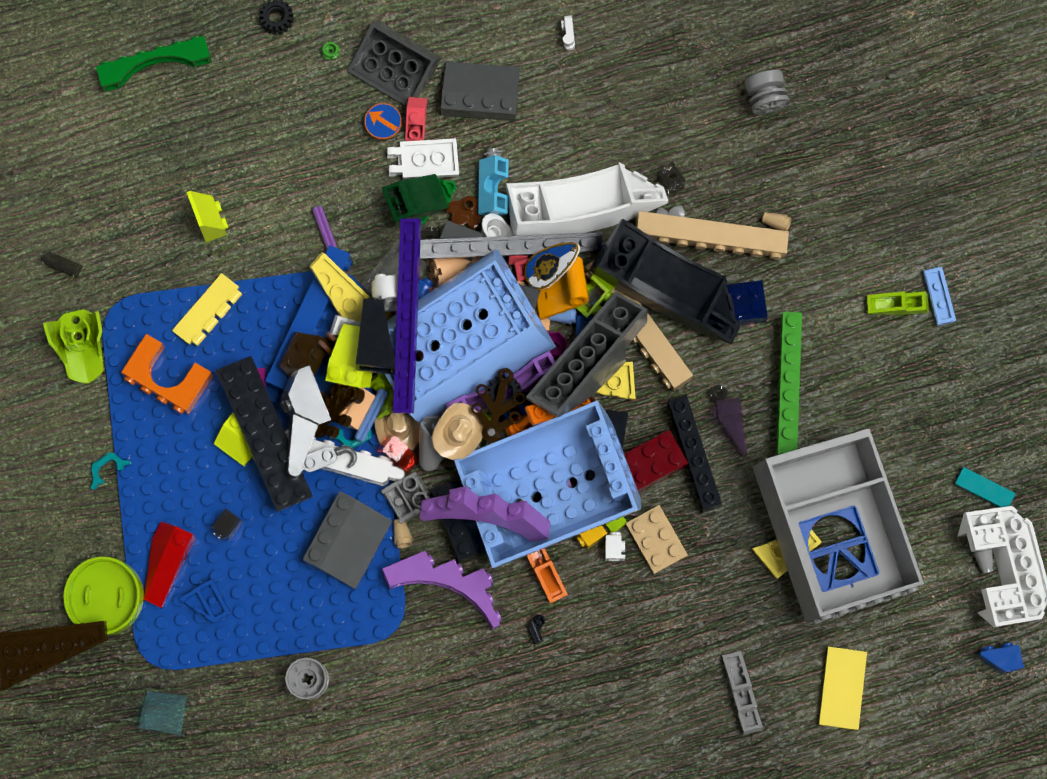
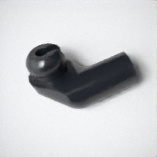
[528,615,546,645]

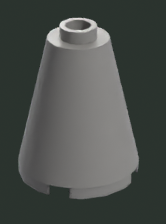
[419,416,444,471]

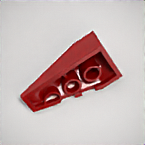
[144,522,196,608]

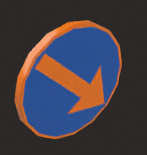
[365,103,402,139]

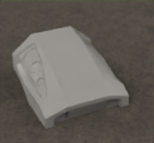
[381,471,433,524]

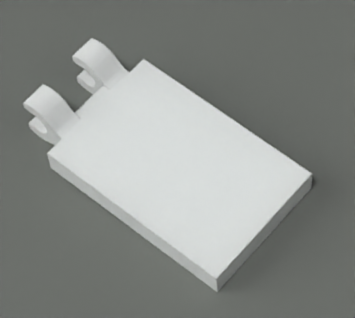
[387,138,459,180]

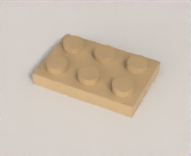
[625,505,688,574]

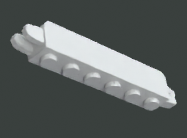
[285,429,405,486]

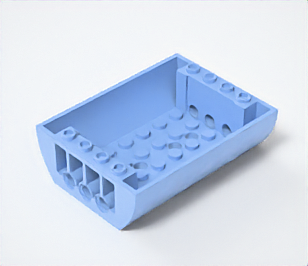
[385,249,556,423]
[454,401,641,568]

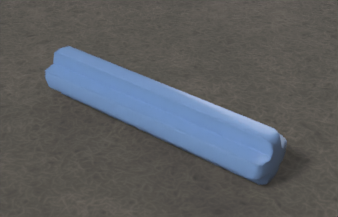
[355,389,388,442]

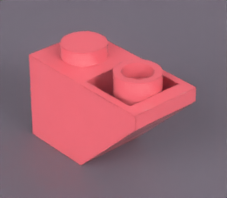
[405,97,428,141]

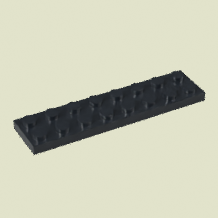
[215,356,313,513]

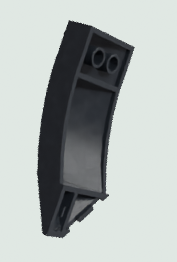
[589,219,740,344]

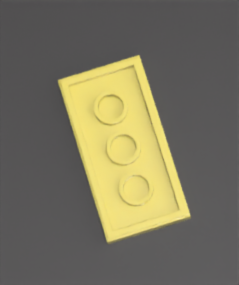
[819,647,867,730]

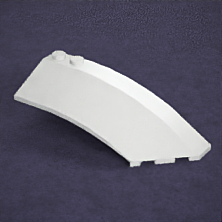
[506,162,668,236]

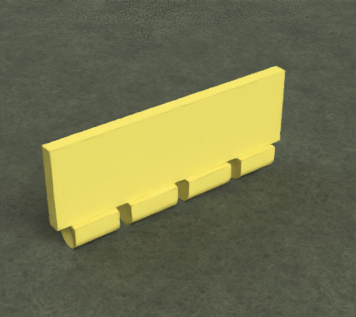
[172,273,242,346]

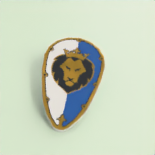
[525,242,580,290]

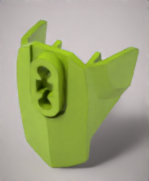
[43,309,104,384]

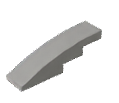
[722,651,763,735]

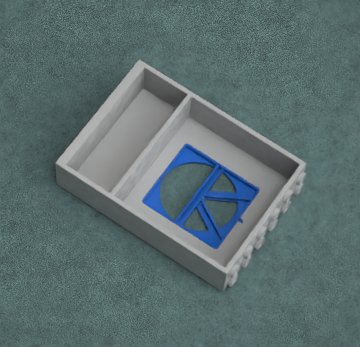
[752,428,924,624]

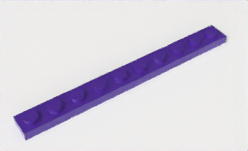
[393,219,421,414]

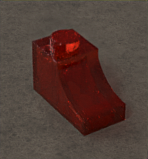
[377,435,419,473]

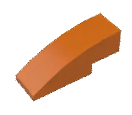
[526,548,568,604]

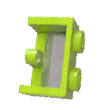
[576,274,615,318]

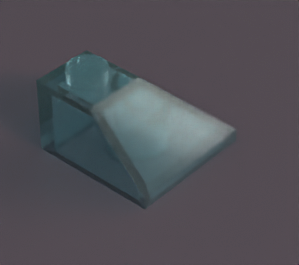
[139,691,187,735]

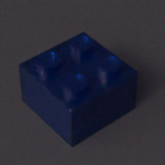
[727,280,768,326]

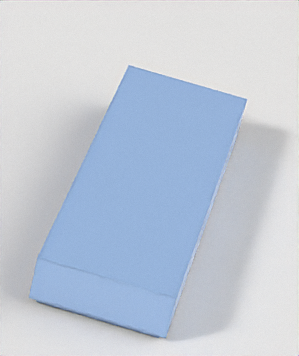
[923,267,956,326]

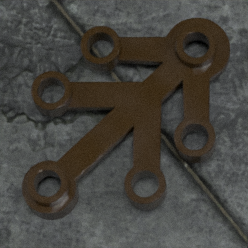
[471,368,526,443]
[314,384,365,438]

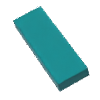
[954,467,1016,508]

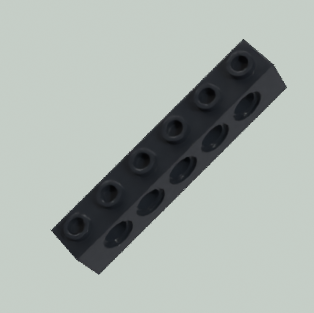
[667,395,722,513]

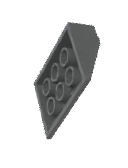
[348,21,442,106]
[441,62,520,121]
[303,491,392,590]

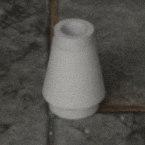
[973,549,993,574]

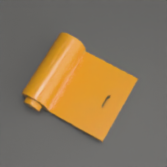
[537,256,589,320]

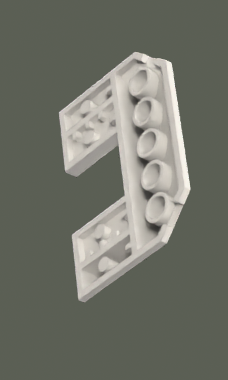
[957,506,1047,627]

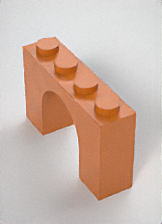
[121,334,213,415]

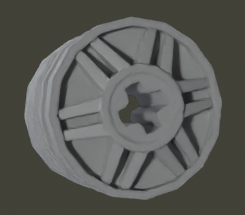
[744,70,790,115]
[285,658,330,700]

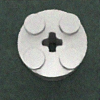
[371,273,398,311]

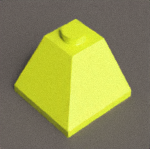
[214,413,252,467]

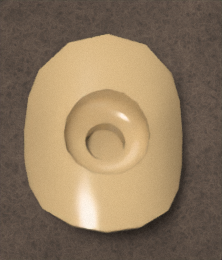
[374,399,420,455]
[432,403,484,460]

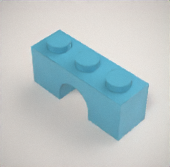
[478,155,509,216]

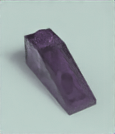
[712,398,747,458]

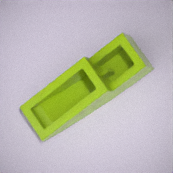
[867,291,929,315]

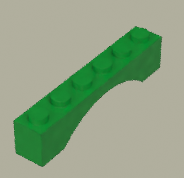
[96,36,212,93]

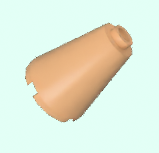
[426,257,480,288]

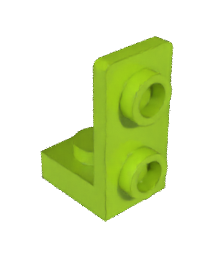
[370,373,394,419]

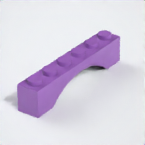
[446,351,555,414]

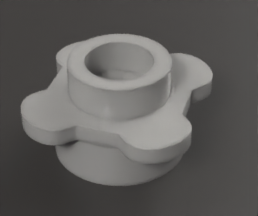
[484,148,503,158]

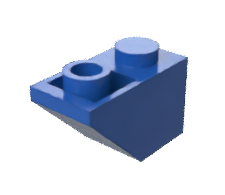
[977,643,1024,674]

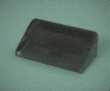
[40,252,83,278]

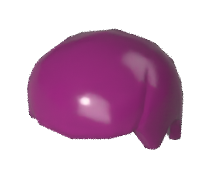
[547,330,568,360]

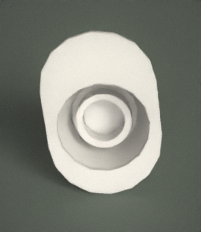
[481,213,513,237]

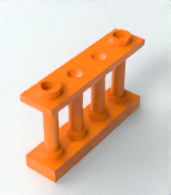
[505,398,591,437]

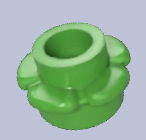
[321,42,340,60]

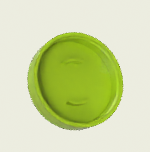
[64,557,144,636]

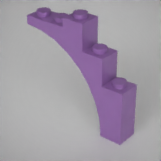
[419,486,550,542]
[382,551,502,630]

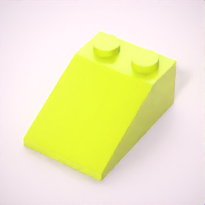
[187,191,229,243]
[326,324,373,388]

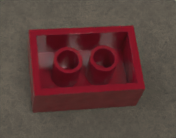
[624,430,688,493]

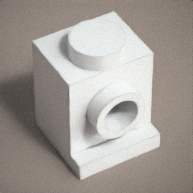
[605,532,625,562]

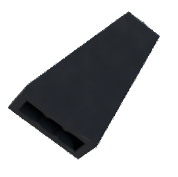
[356,297,395,375]

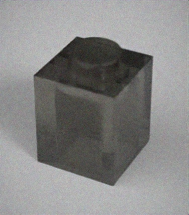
[212,508,243,541]

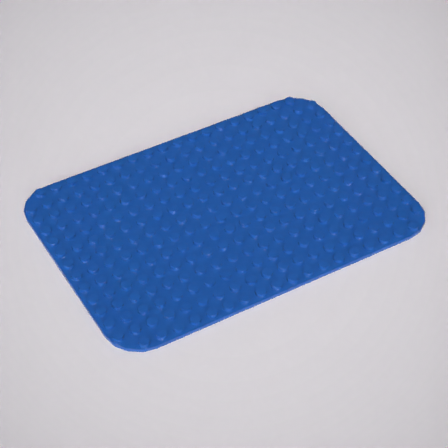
[103,271,406,670]

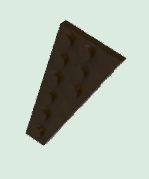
[0,621,108,692]

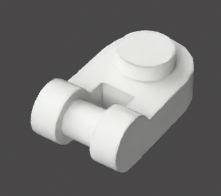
[561,15,575,51]

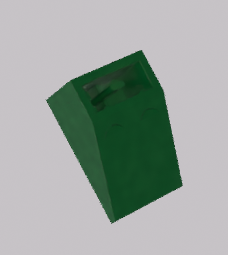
[382,174,449,228]

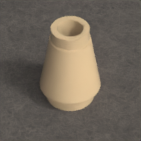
[762,212,791,231]
[393,519,413,549]

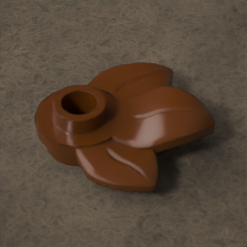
[445,196,481,230]

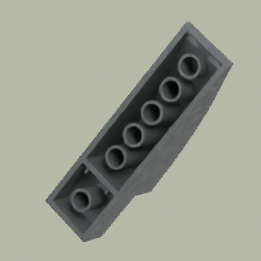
[526,291,647,417]

